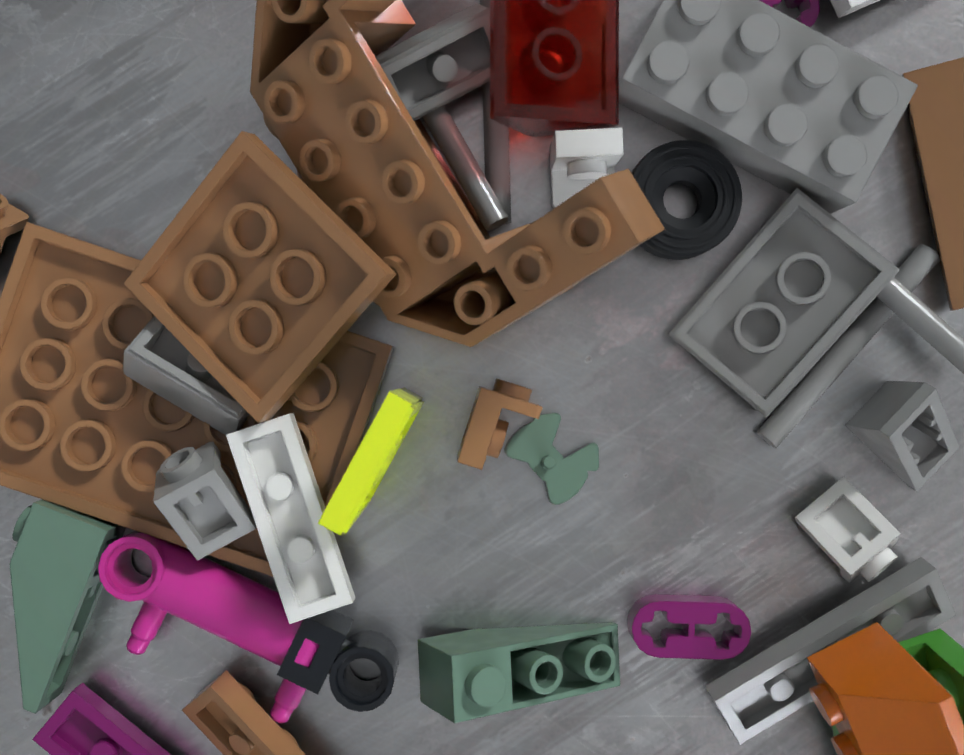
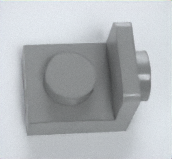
[153,441,256,561]

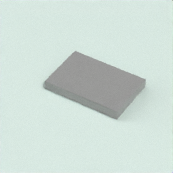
[668,188,900,418]

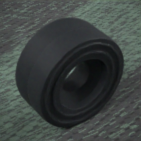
[631,140,742,260]

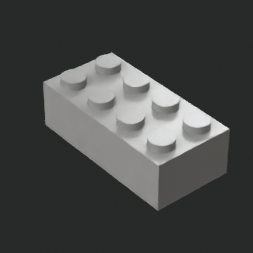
[612,0,918,214]

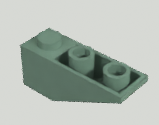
[418,622,620,723]

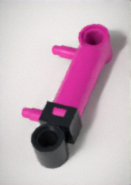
[98,531,399,724]

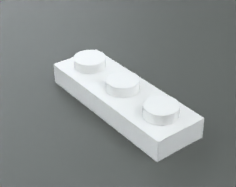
[226,413,356,624]

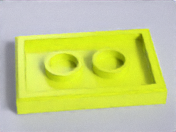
[318,387,424,536]

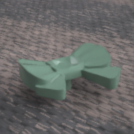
[504,413,599,505]

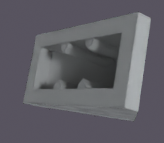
[845,381,960,492]

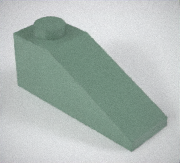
[9,499,126,714]

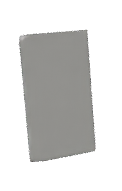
[375,4,513,121]
[123,316,249,435]

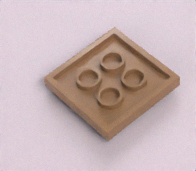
[123,131,396,423]

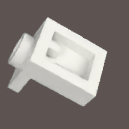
[549,128,624,208]
[795,476,901,583]

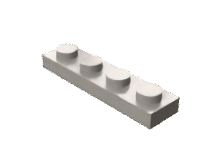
[705,557,956,744]

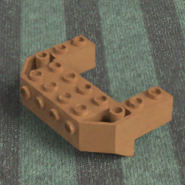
[250,0,665,347]

